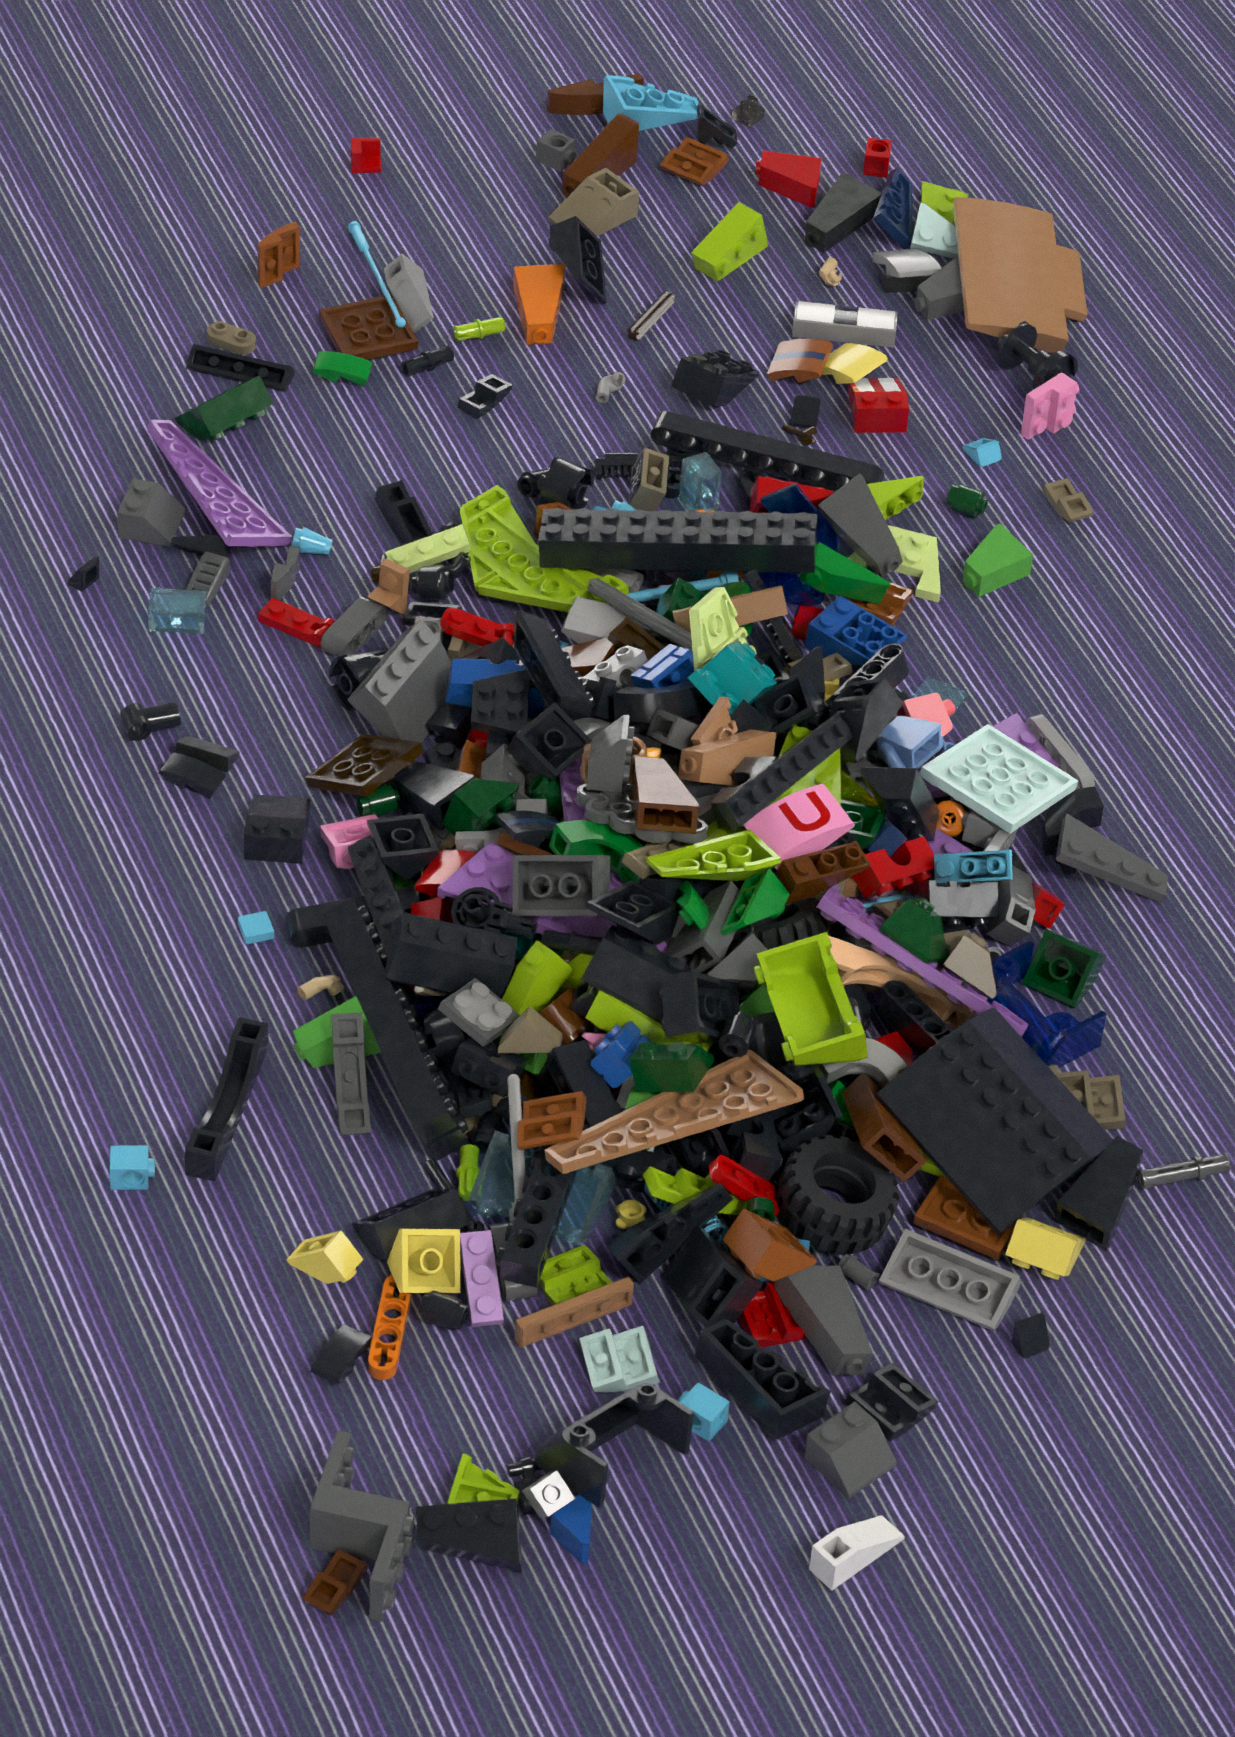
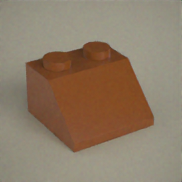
[723,1209,817,1281]

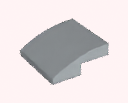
[873,249,941,278]

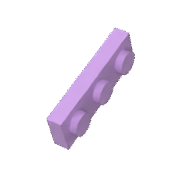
[460,1230,504,1327]

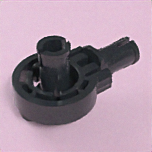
[451,887,538,939]

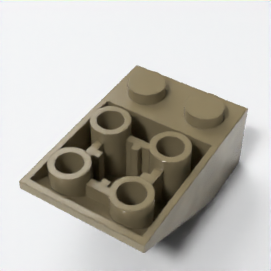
[548,168,639,236]

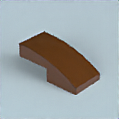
[302,1549,368,1616]

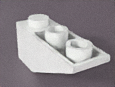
[809,1515,905,1591]

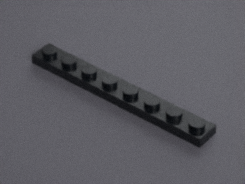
[717,713,853,831]

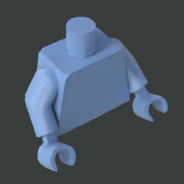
[876,716,955,770]

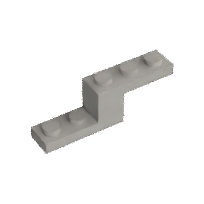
[962,809,1017,852]

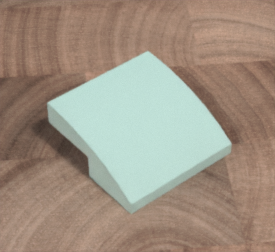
[580,1326,660,1392]

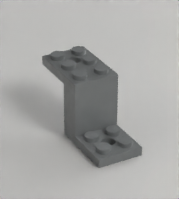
[310,1430,414,1622]

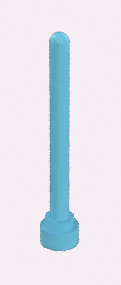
[627,571,739,602]

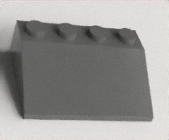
[347,619,451,743]

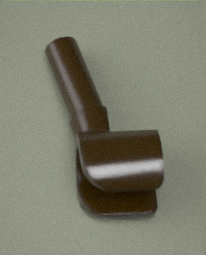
[782,424,818,446]
[371,554,387,583]

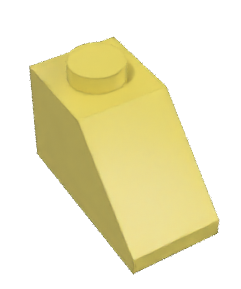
[287,1231,363,1284]

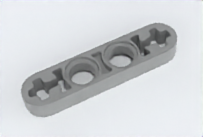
[1025,714,1095,789]

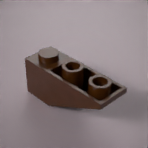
[775,841,871,904]

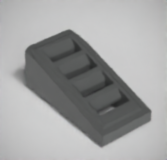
[182,552,230,608]

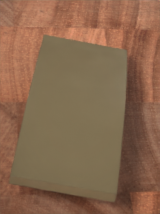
[1048,1065,1126,1130]

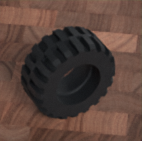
[726,897,831,953]
[775,1135,899,1255]

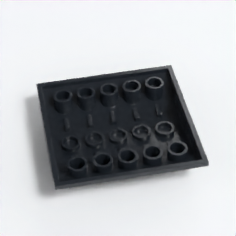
[875,1007,1114,1236]

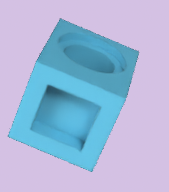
[110,1146,155,1190]
[678,1383,730,1442]

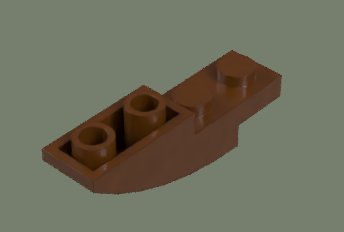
[547,73,644,115]

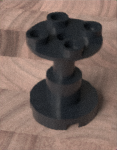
[997,321,1078,390]

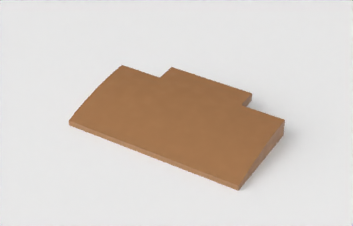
[953,197,1088,353]

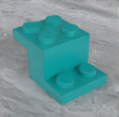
[688,641,777,716]

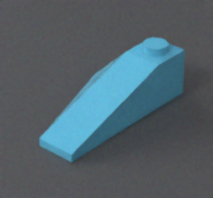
[603,75,699,131]

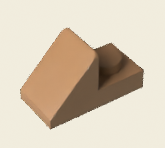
[368,558,410,615]

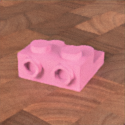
[1021,372,1079,440]
[320,814,379,869]

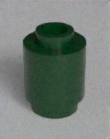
[946,484,988,518]
[528,775,563,815]
[356,784,401,817]

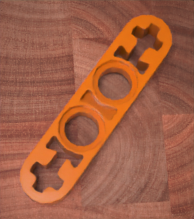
[368,1275,412,1380]

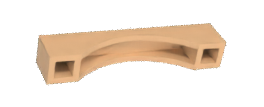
[828,935,975,1030]

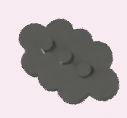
[576,783,708,843]

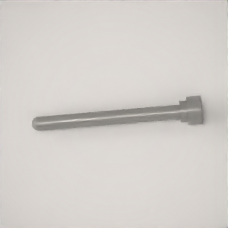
[507,1074,526,1222]

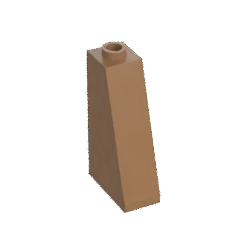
[678,729,776,787]

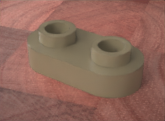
[207,321,256,355]

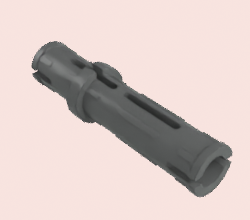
[1137,1153,1231,1190]

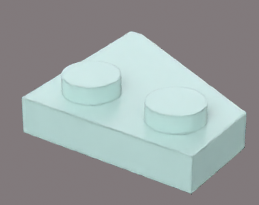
[910,203,959,259]

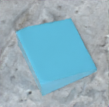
[963,438,1002,467]

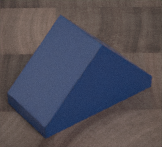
[550,1495,592,1564]

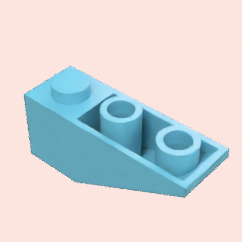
[934,850,1013,883]

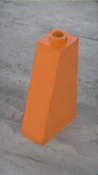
[513,264,565,345]

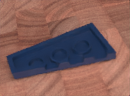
[873,168,913,249]

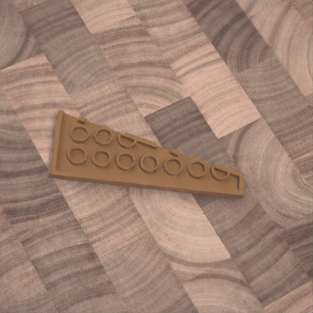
[545,1050,804,1174]

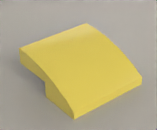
[822,343,888,384]

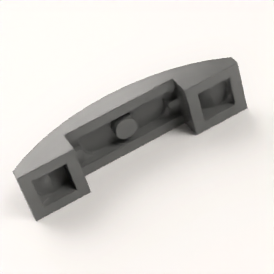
[331,1013,371,1136]

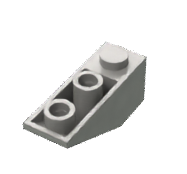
[384,253,433,333]

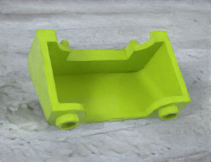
[753,932,868,1065]

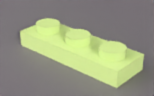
[385,524,472,573]

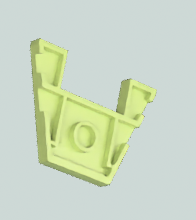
[848,525,941,603]
[689,587,757,671]

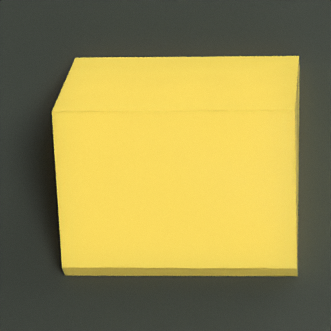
[387,1229,460,1293]

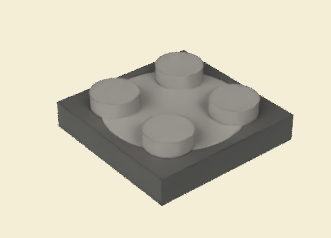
[438,978,520,1047]

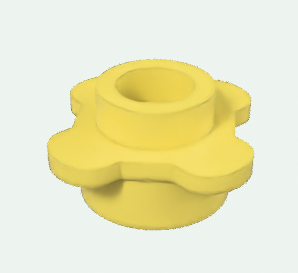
[616,1200,647,1229]

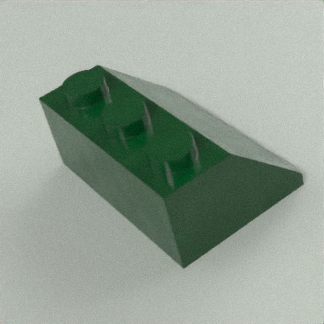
[175,375,274,442]

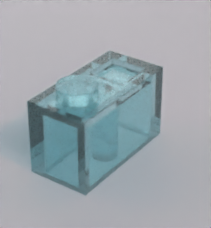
[679,452,721,512]
[148,588,207,634]

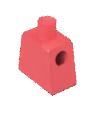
[897,692,955,736]

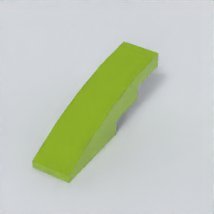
[643,1166,758,1215]

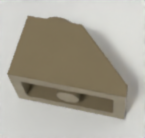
[943,933,997,999]

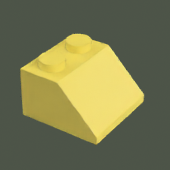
[1005,1217,1086,1280]

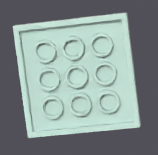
[920,724,1078,833]

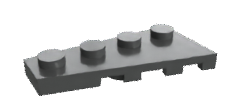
[1056,813,1168,903]

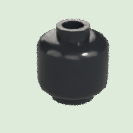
[412,565,454,602]

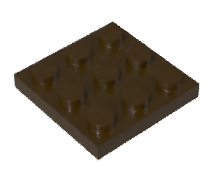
[305,734,424,797]

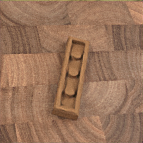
[672,586,788,633]
[514,1277,634,1348]

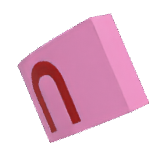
[744,784,855,870]

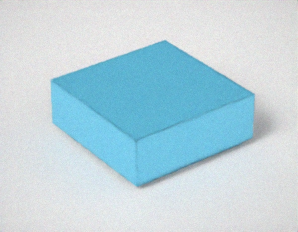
[238,911,274,944]

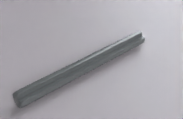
[587,578,693,654]

